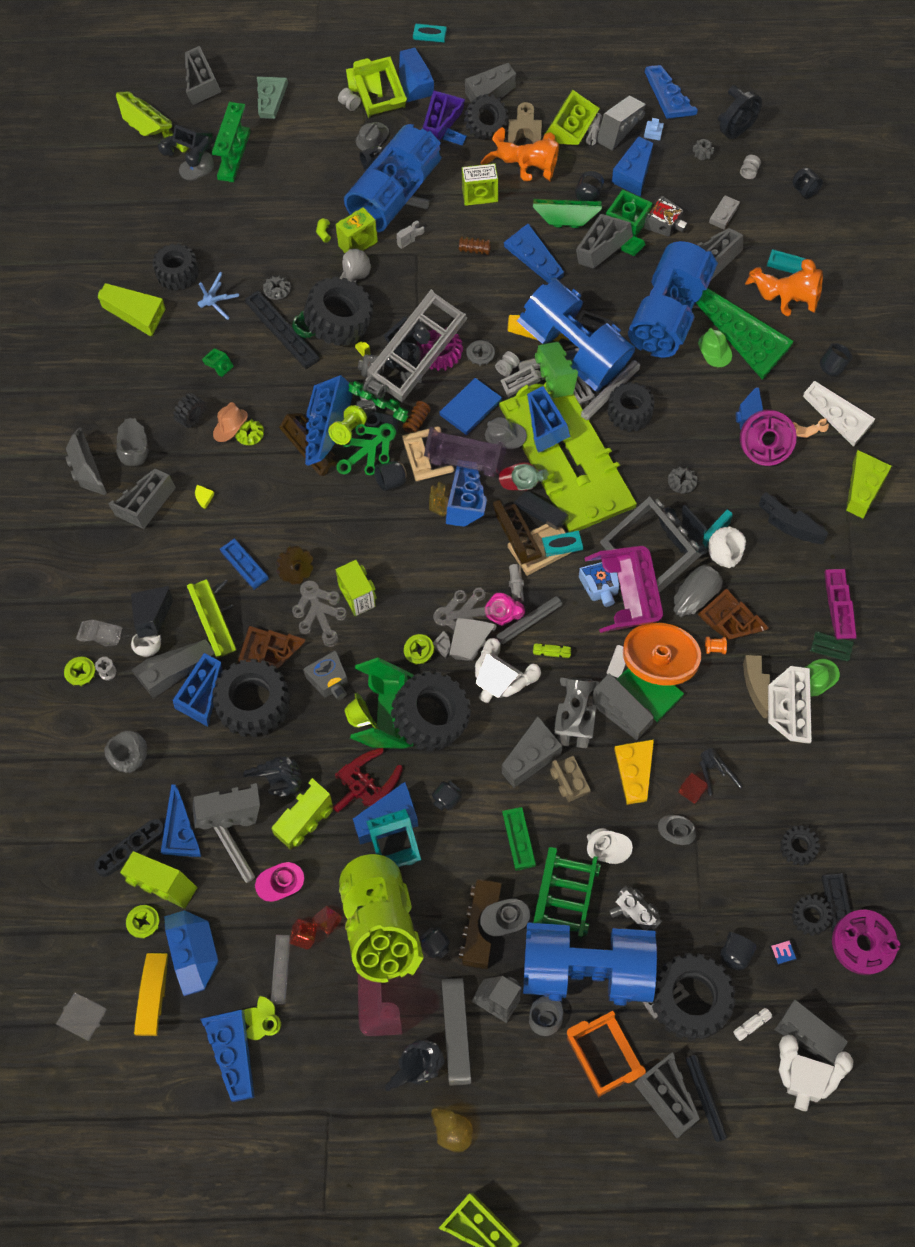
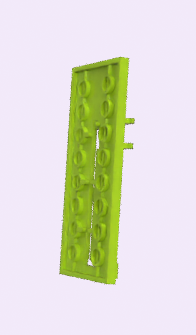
[499,383,637,532]

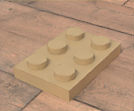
[508,524,572,576]

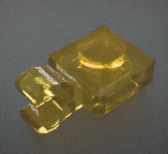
[429,482,448,516]

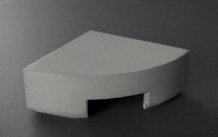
[433,631,450,658]

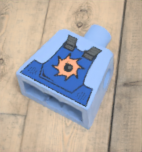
[579,562,619,607]

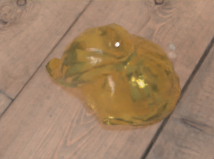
[431,1108,473,1152]

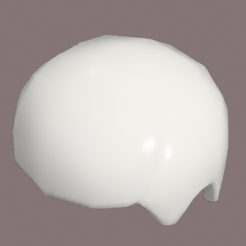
[131,634,161,657]

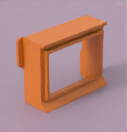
[567,1011,646,1097]

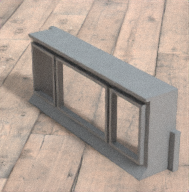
[366,289,467,402]

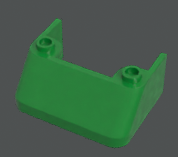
[350,658,417,748]

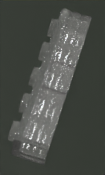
[271,935,290,1004]

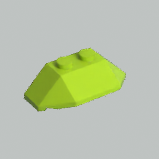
[116,91,172,136]

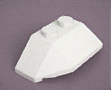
[768,666,811,743]

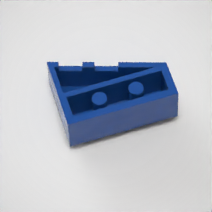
[612,137,653,197]
[527,386,570,453]
[353,782,418,845]

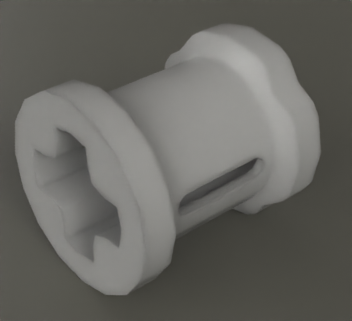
[95,657,117,680]

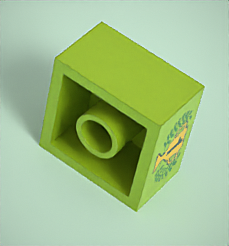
[336,207,378,253]

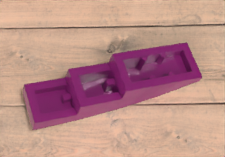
[825,569,856,639]

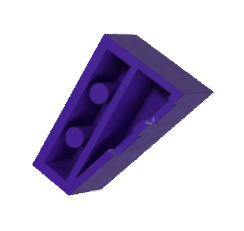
[422,91,465,141]

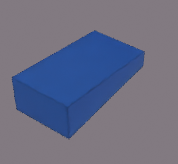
[443,128,467,145]

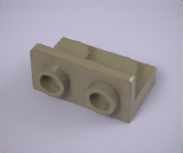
[550,756,591,802]

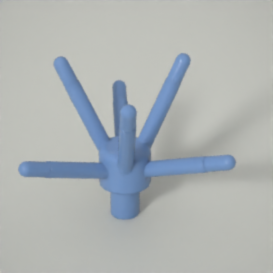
[198,272,239,320]

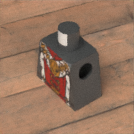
[644,196,688,236]

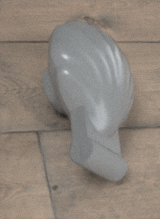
[340,249,371,282]

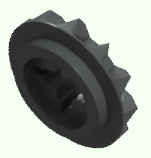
[263,275,291,300]
[467,340,495,366]
[668,466,697,493]

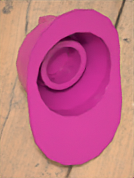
[255,862,304,902]

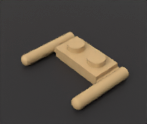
[402,427,454,481]

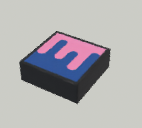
[769,939,797,967]

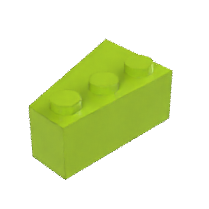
[846,450,891,518]
[271,778,333,850]

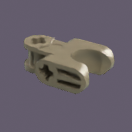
[508,102,542,144]

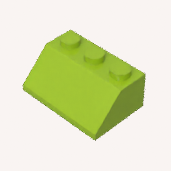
[545,90,600,145]

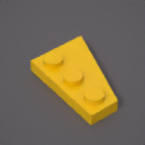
[614,740,654,805]

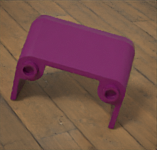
[585,546,663,633]

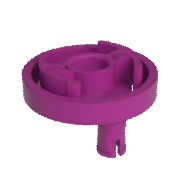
[740,410,797,466]
[832,910,900,975]

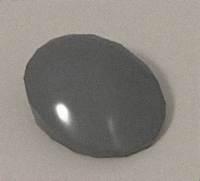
[658,815,696,845]
[529,996,564,1036]

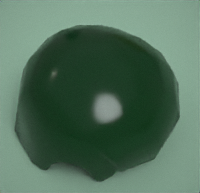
[292,311,316,338]

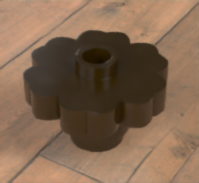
[276,546,313,585]

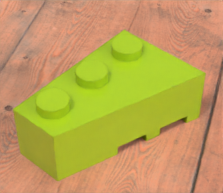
[120,851,198,909]
[439,1193,522,1247]

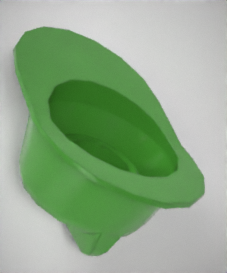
[698,328,732,368]
[805,659,840,696]

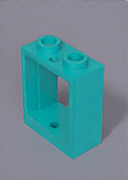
[366,809,421,867]

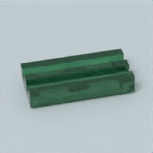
[810,632,854,661]

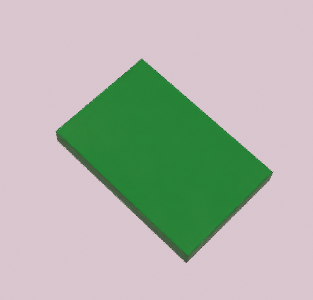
[616,668,684,722]

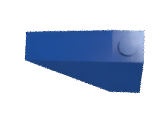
[399,48,434,103]
[446,461,487,527]

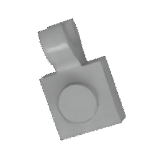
[397,221,424,249]

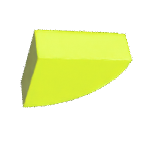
[355,342,370,356]
[195,485,214,509]

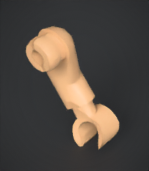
[792,419,829,438]

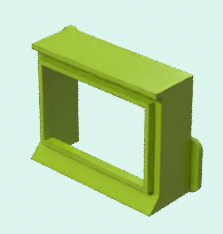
[353,57,407,118]

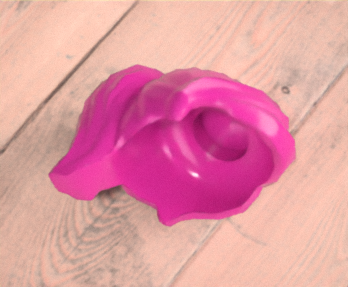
[485,593,525,626]

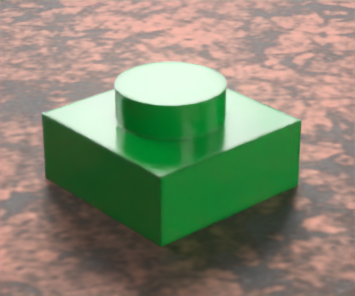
[621,236,645,256]

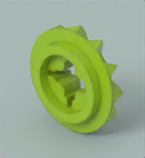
[235,419,264,445]
[404,634,434,665]
[64,657,96,686]
[126,905,160,939]

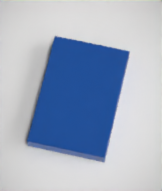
[440,378,502,435]

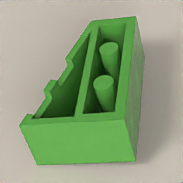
[535,342,578,398]

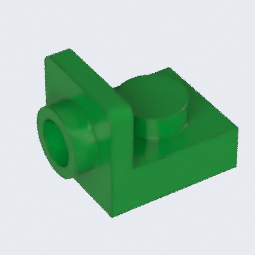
[202,348,233,377]

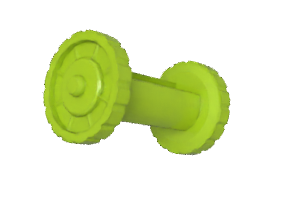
[328,405,367,445]

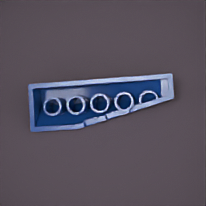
[305,375,353,465]

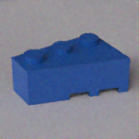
[173,653,222,727]

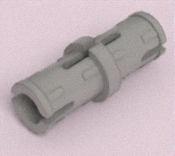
[586,113,602,145]
[509,564,524,602]

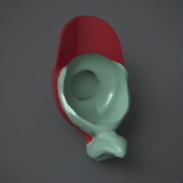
[499,463,549,491]

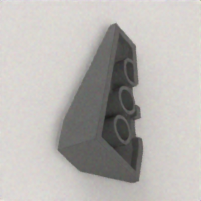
[131,639,216,699]

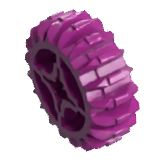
[416,327,463,371]

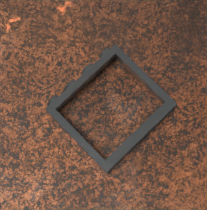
[600,496,702,593]

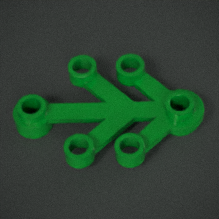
[348,381,409,422]
[337,423,396,476]

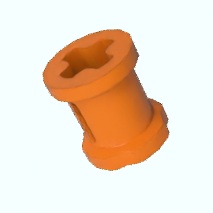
[705,637,727,654]

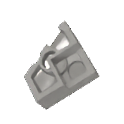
[449,618,496,661]

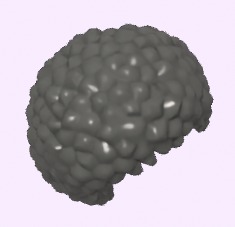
[104,730,148,773]

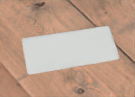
[607,645,626,677]

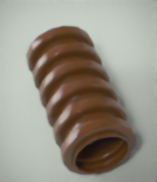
[459,236,491,255]
[403,401,431,434]

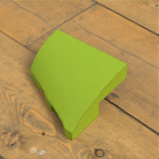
[346,68,383,97]

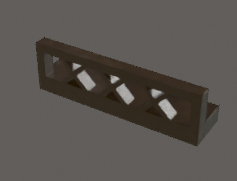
[279,413,342,476]
[493,500,542,565]

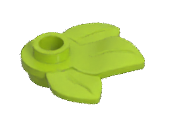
[243,996,281,1040]

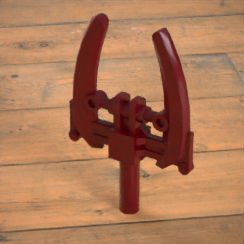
[333,748,403,813]

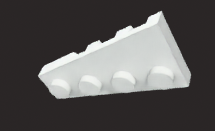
[803,381,875,447]

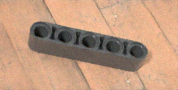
[442,978,471,1086]

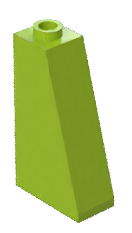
[98,283,165,336]

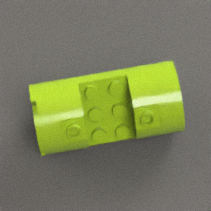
[339,854,424,982]

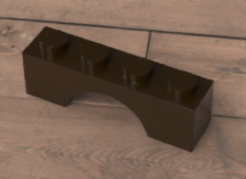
[459,879,501,969]

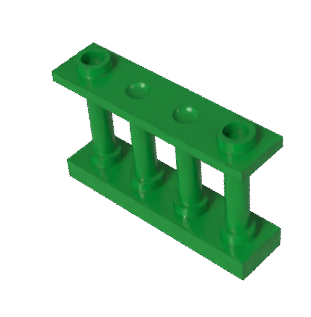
[212,102,250,182]
[533,847,601,942]

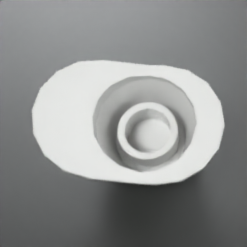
[587,828,633,864]

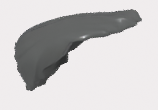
[116,418,149,466]
[673,565,723,617]

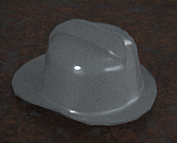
[356,122,389,151]
[485,417,527,449]
[480,899,530,936]

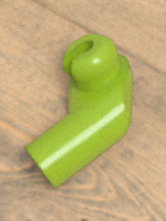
[316,218,331,243]

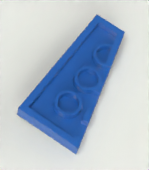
[644,65,698,119]
[504,224,564,283]
[201,1010,254,1102]

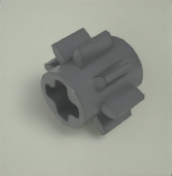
[693,139,714,160]
[356,396,376,413]

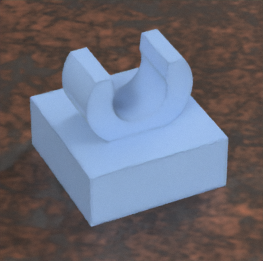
[644,118,664,140]

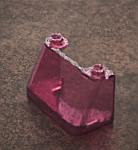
[358,973,402,1036]

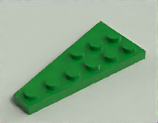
[696,288,794,380]

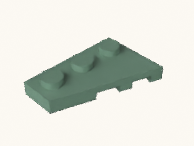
[257,77,288,119]

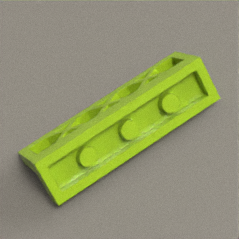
[186,579,237,658]

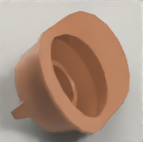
[213,402,248,442]

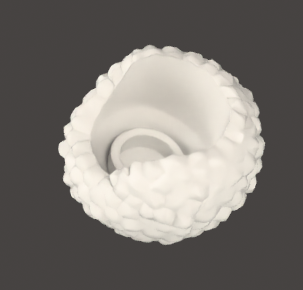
[708,526,746,568]

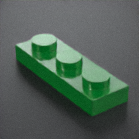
[502,807,536,871]

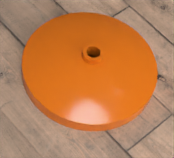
[623,623,701,685]

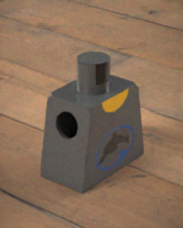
[303,651,348,700]

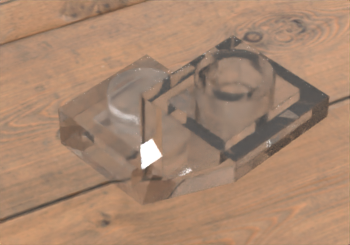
[76,620,122,647]

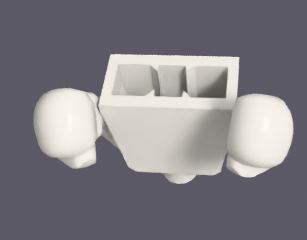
[475,638,541,703]
[779,1035,853,1111]

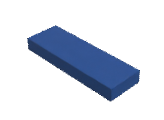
[220,538,269,590]

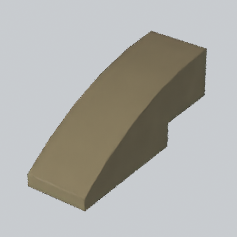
[743,655,770,718]

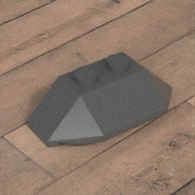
[65,427,107,495]

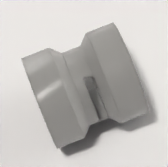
[338,88,361,111]
[740,155,761,179]
[495,351,520,377]

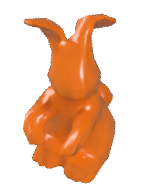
[481,127,559,181]
[745,259,823,316]

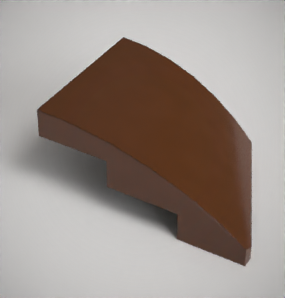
[698,589,768,640]
[237,626,305,669]

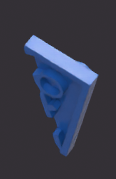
[161,785,201,857]

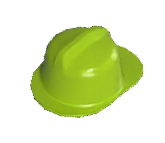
[345,693,380,730]

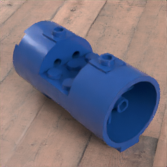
[344,124,442,232]
[628,241,718,358]
[517,277,635,392]
[523,923,657,1005]

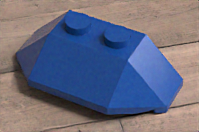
[164,910,219,996]

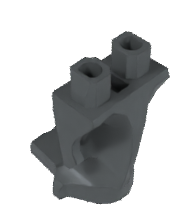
[555,677,599,748]

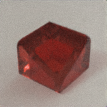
[678,773,708,804]
[312,906,342,935]
[289,919,317,950]

